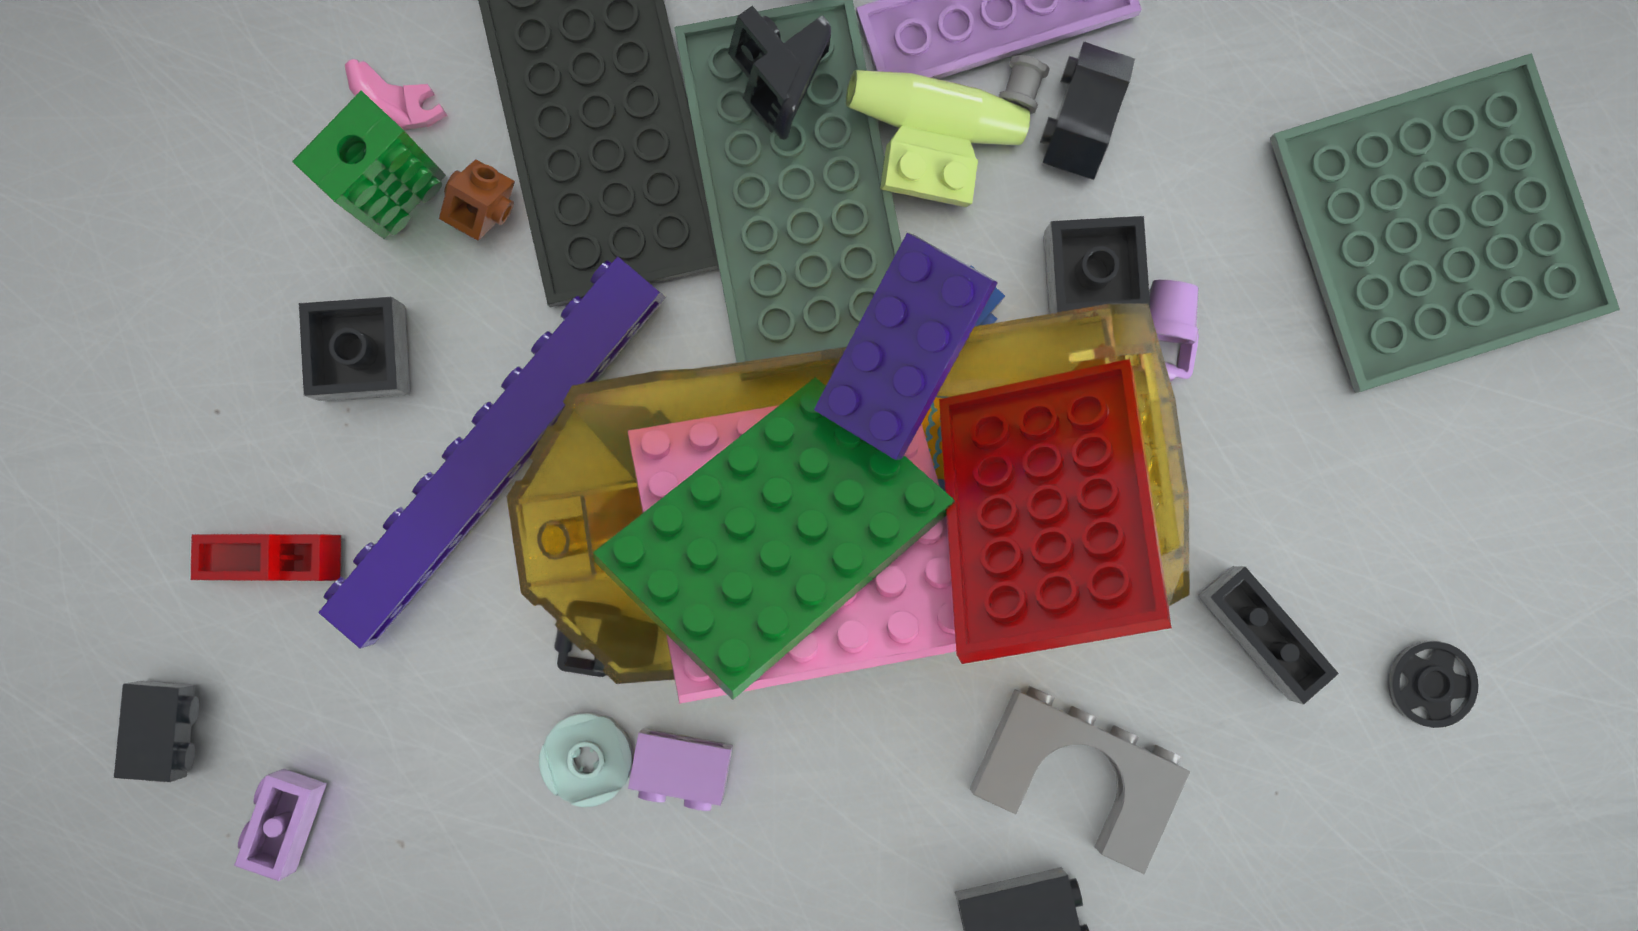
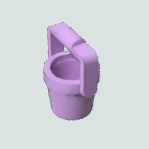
[1130,279,1199,381]

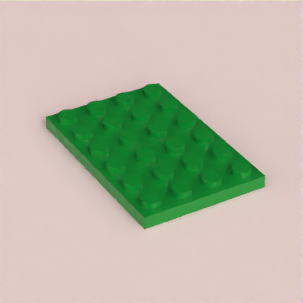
[593,377,955,700]

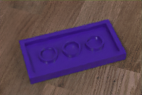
[814,233,998,460]

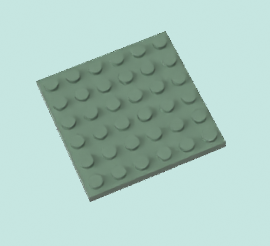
[1270,53,1620,393]

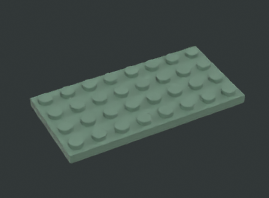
[674,0,902,379]

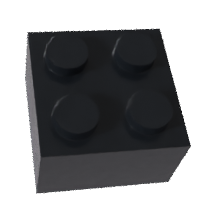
[1044,216,1150,321]
[299,297,410,401]

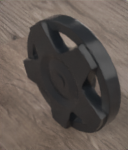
[1389,641,1479,728]

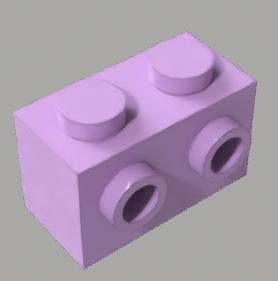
[628,729,733,811]
[234,769,327,881]

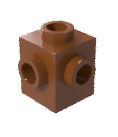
[439,159,515,241]

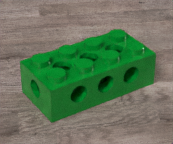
[292,90,446,239]

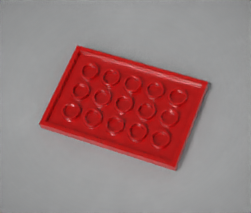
[939,359,1172,664]

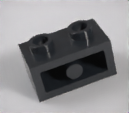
[114,681,199,782]

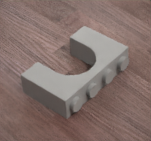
[970,686,1190,874]

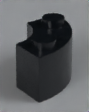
[1040,41,1135,180]

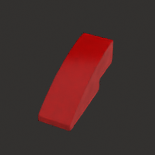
[190,534,341,581]

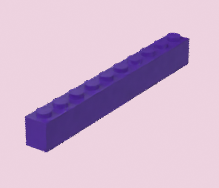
[318,256,666,649]

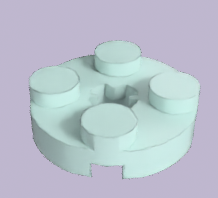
[539,712,633,807]

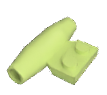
[846,70,1030,207]

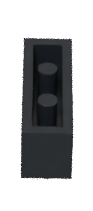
[1198,566,1339,704]

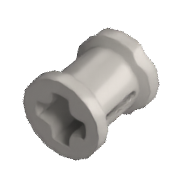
[999,55,1050,114]

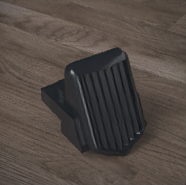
[728,5,831,140]

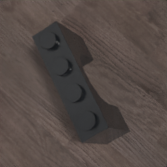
[955,867,1089,931]

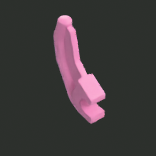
[345,59,447,130]

